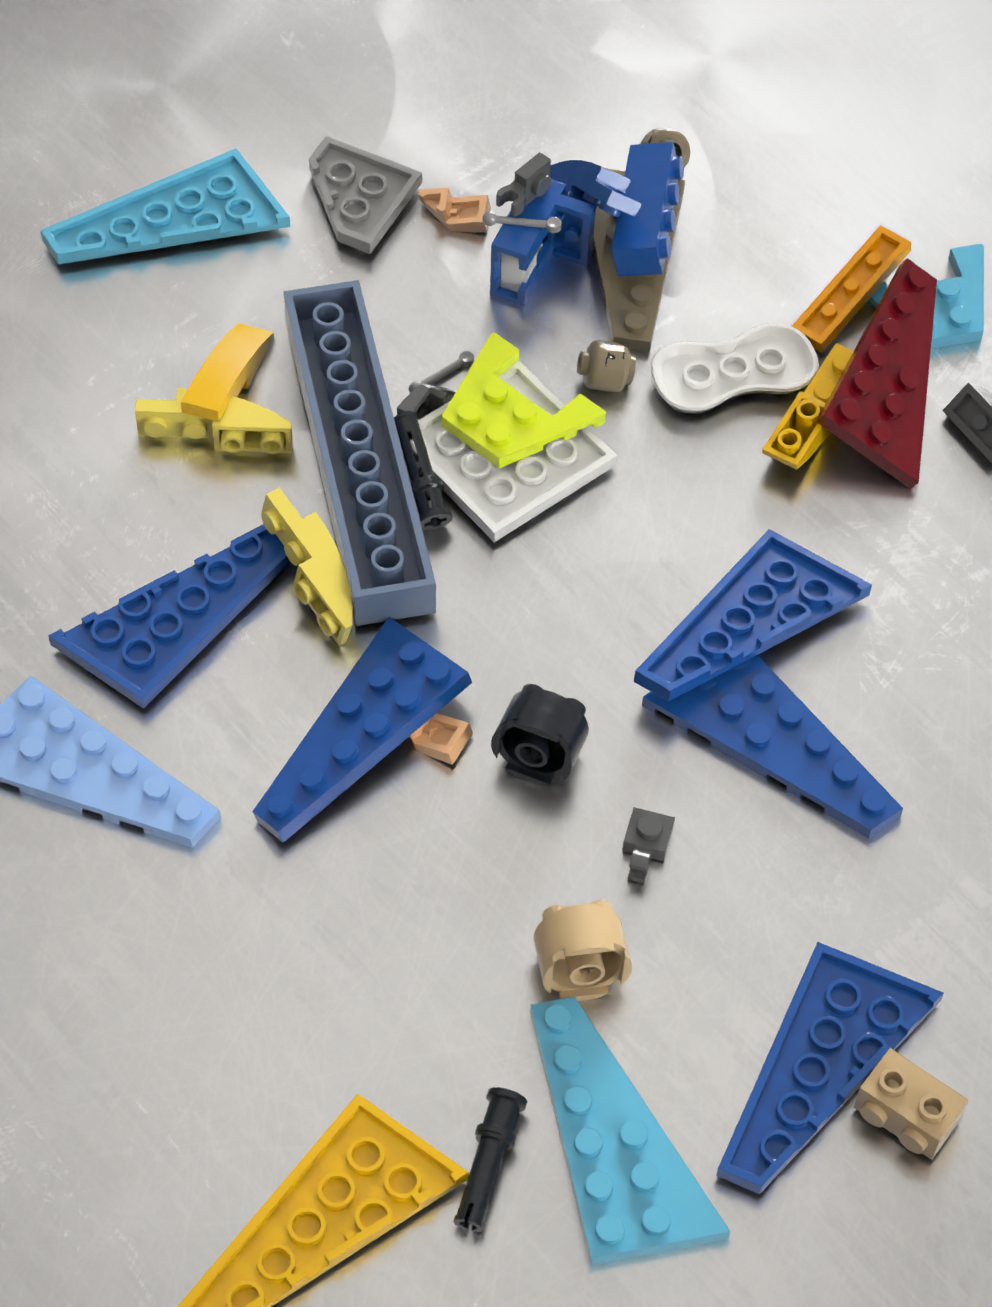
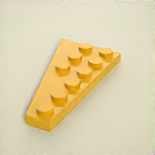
[177,1094,469,1307]

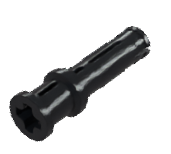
[394,411,453,530]
[453,1087,528,1232]

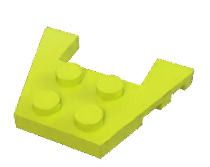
[441,332,606,468]

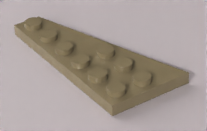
[593,168,686,352]

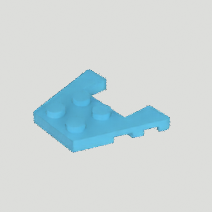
[844,244,984,349]

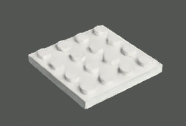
[410,361,617,542]

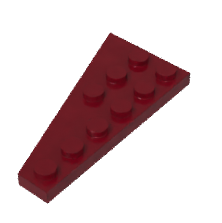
[816,258,937,489]

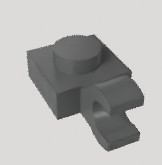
[496,152,551,217]
[622,807,675,883]

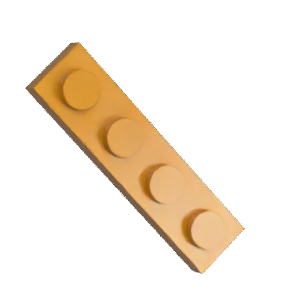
[792,225,911,353]

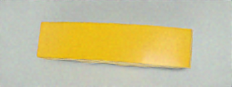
[181,323,274,422]

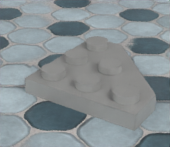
[309,136,422,254]

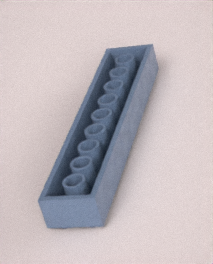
[283,280,436,626]

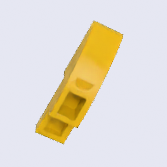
[762,343,853,470]

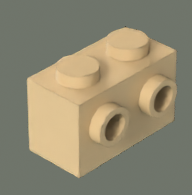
[854,1048,969,1160]

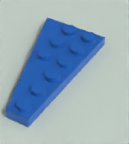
[48,524,290,709]
[634,529,872,702]
[253,617,472,843]
[642,655,903,838]
[716,942,944,1194]

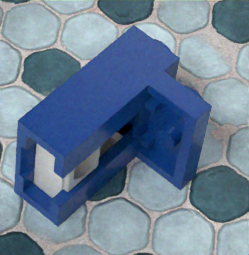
[490,179,596,307]

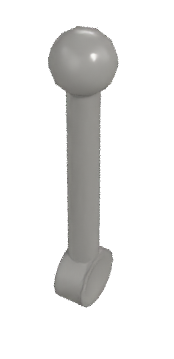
[482,211,562,233]
[408,351,474,393]

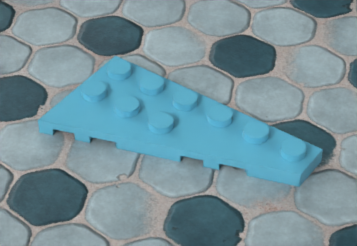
[40,148,291,264]
[530,997,730,1265]

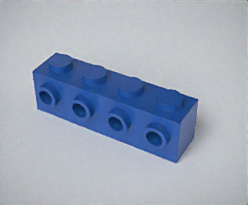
[611,142,684,277]

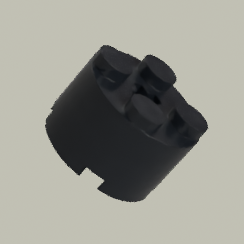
[491,684,589,785]

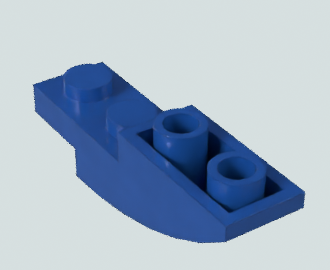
[550,160,642,218]

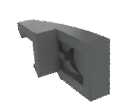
[397,384,456,420]

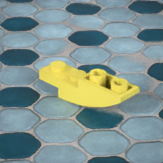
[135,388,293,454]
[261,487,353,647]

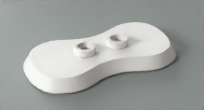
[650,323,819,413]

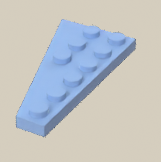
[0,675,221,848]

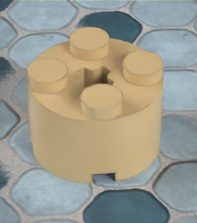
[533,900,632,1001]

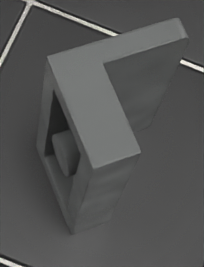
[942,382,992,463]

